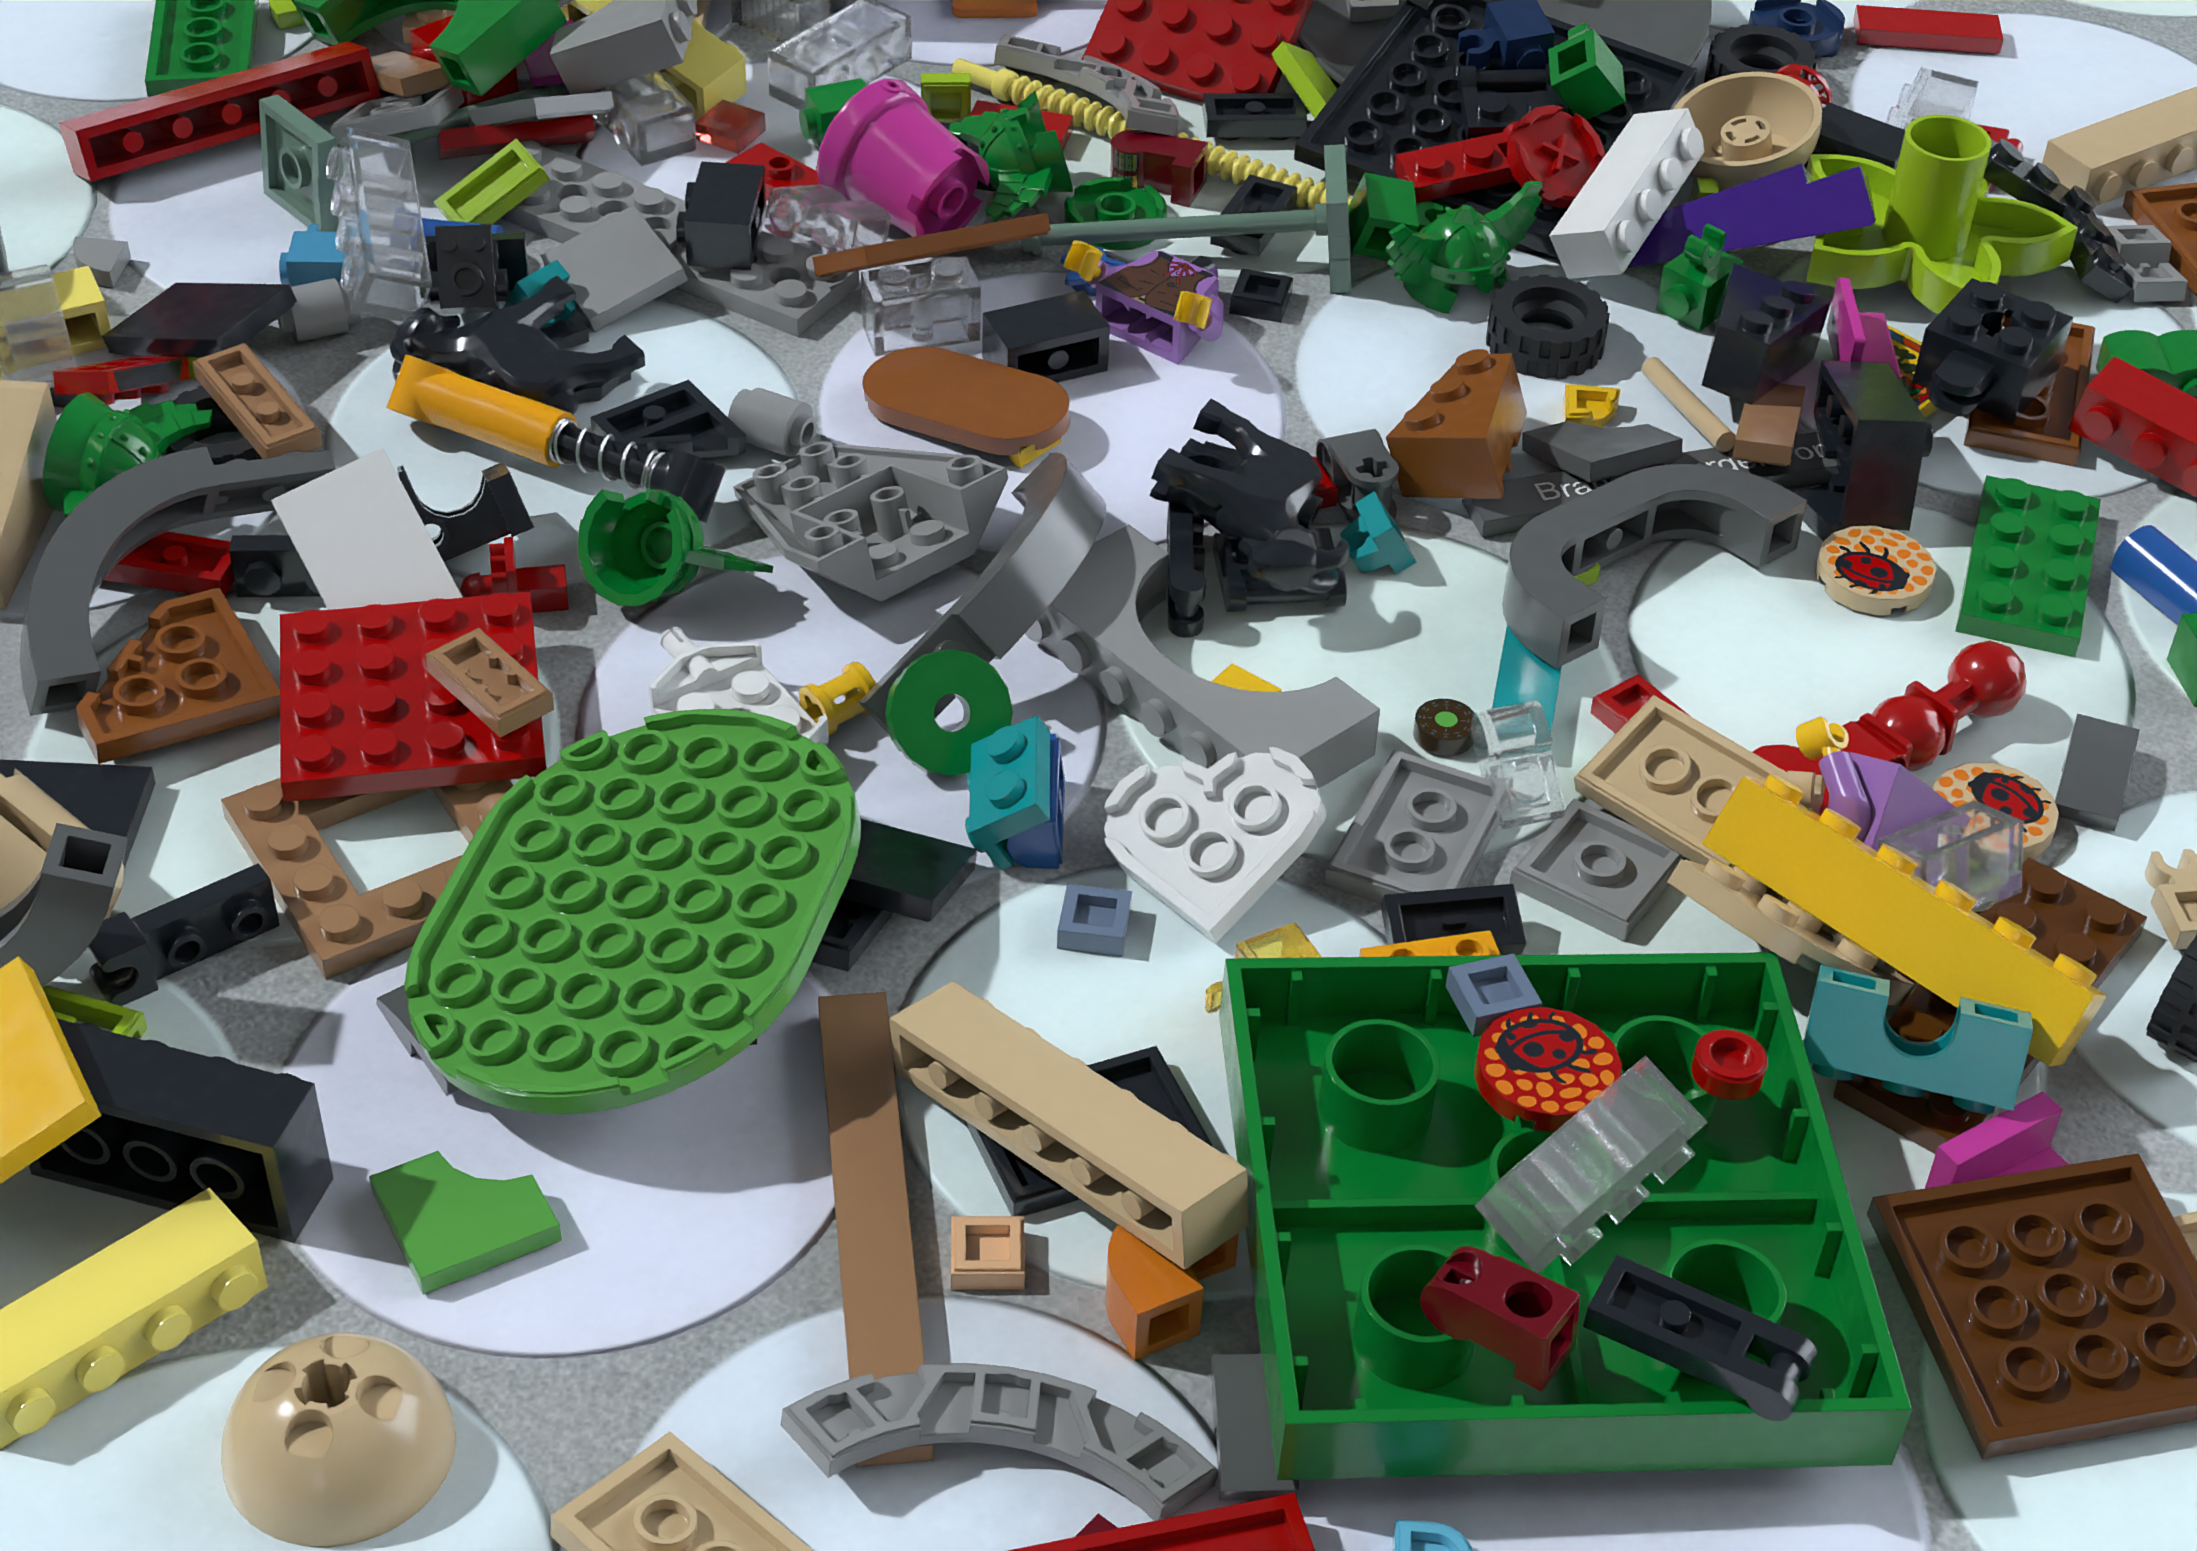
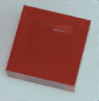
[695,99,766,154]

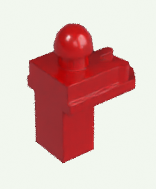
[460,537,569,613]

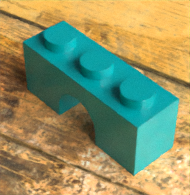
[1803,965,2033,1114]

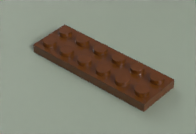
[1833,857,2147,1154]

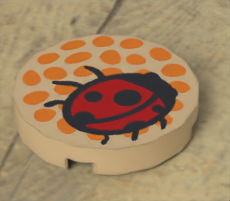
[1815,526,1936,616]
[1933,763,2059,865]

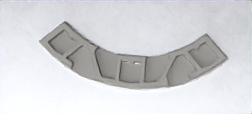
[780,1363,1219,1521]

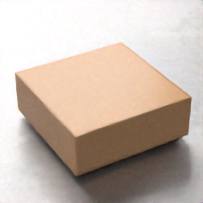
[951,1216,1025,1290]

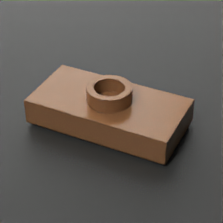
[425,628,554,738]

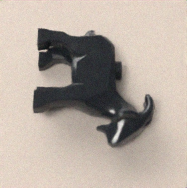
[390,276,645,415]
[1150,399,1350,594]

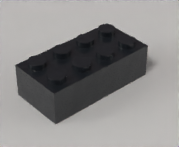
[29,1018,334,1243]

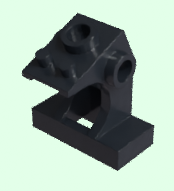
[415,224,529,314]
[397,462,534,562]

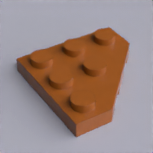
[76,588,280,764]

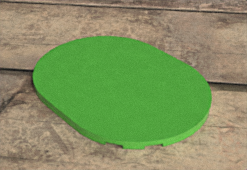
[404,709,861,1115]

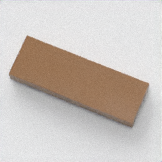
[371,51,451,98]
[192,343,322,459]
[1732,384,1806,467]

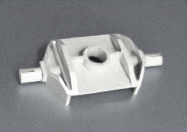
[649,627,829,746]

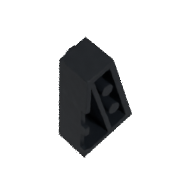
[1701,263,1831,405]
[1813,360,1933,531]

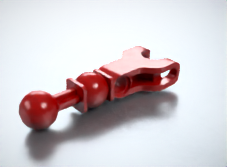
[1753,640,2027,816]

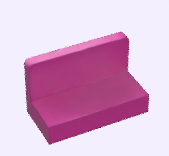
[1826,278,1902,382]
[1925,1091,2069,1188]

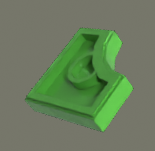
[369,1151,562,1295]

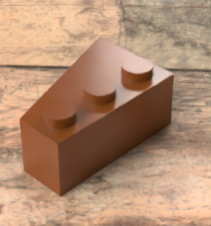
[1385,349,1527,499]

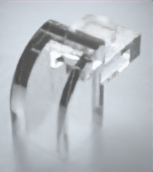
[1470,700,1566,830]

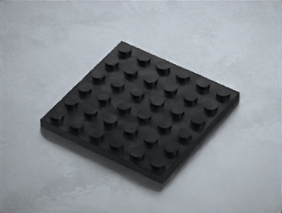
[1294,0,1697,258]

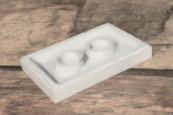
[271,447,463,610]

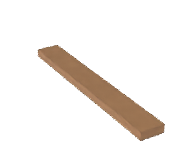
[818,992,933,1467]

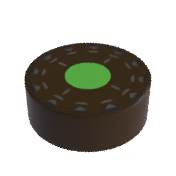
[1413,698,1477,756]

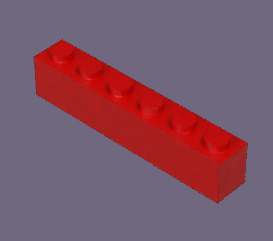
[58,41,381,182]

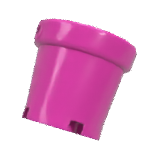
[816,78,990,237]

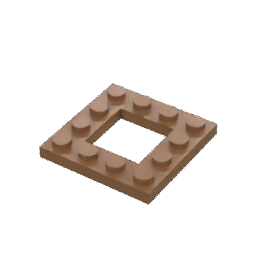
[221,778,514,980]

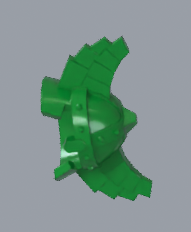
[949,91,1073,222]
[1386,181,1543,314]
[43,392,213,518]
[578,488,774,606]

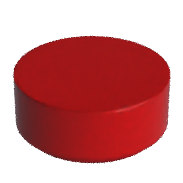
[1691,1029,1768,1100]

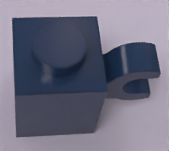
[1457,0,1555,70]

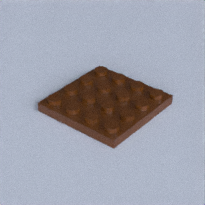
[1867,1153,2197,1459]

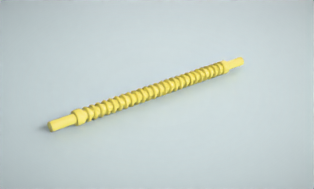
[951,58,1352,210]

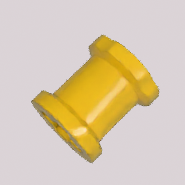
[798,662,876,737]

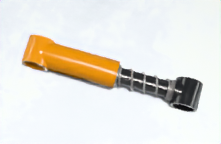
[386,354,726,523]

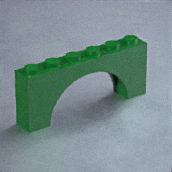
[292,0,568,96]

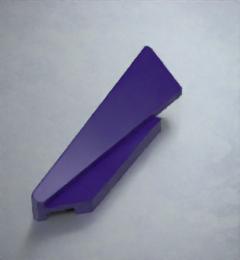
[1627,164,1876,268]

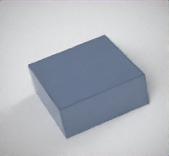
[1057,883,1132,957]
[1446,953,1542,1037]

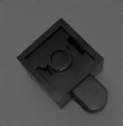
[1912,278,2074,423]

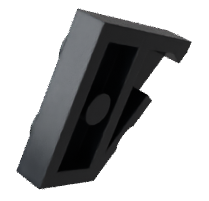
[590,379,746,458]

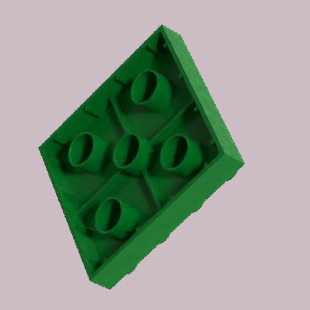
[1219,952,1913,1480]

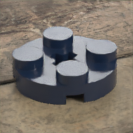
[1748,0,1845,57]

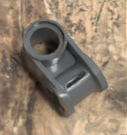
[1316,429,1399,523]

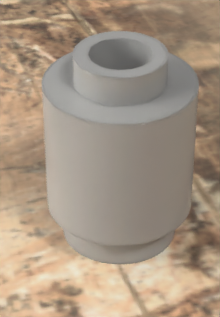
[277,278,361,343]
[728,388,817,458]

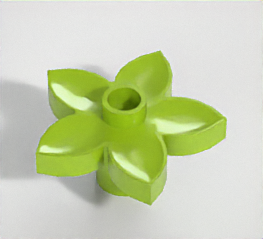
[1806,115,2078,314]

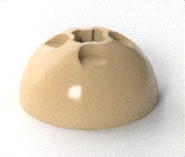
[1673,72,1822,192]
[221,1332,456,1547]

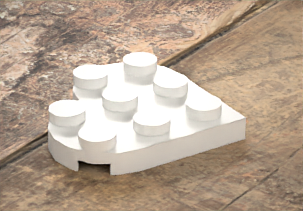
[1104,747,1327,943]

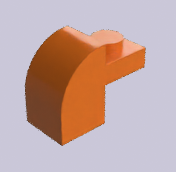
[1105,1225,1239,1361]

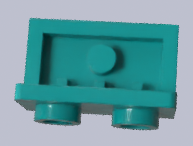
[965,715,1050,870]

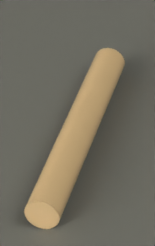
[1642,357,1736,452]

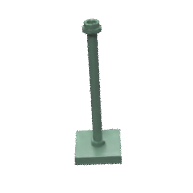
[259,83,567,232]
[1022,144,1351,294]

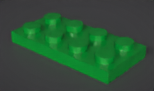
[145,0,259,97]
[1955,475,2101,658]

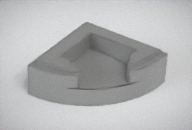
[73,237,131,287]

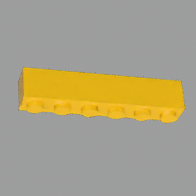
[1702,773,2108,1067]

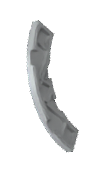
[994,34,1179,136]

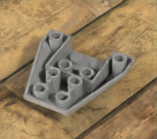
[733,442,1008,602]

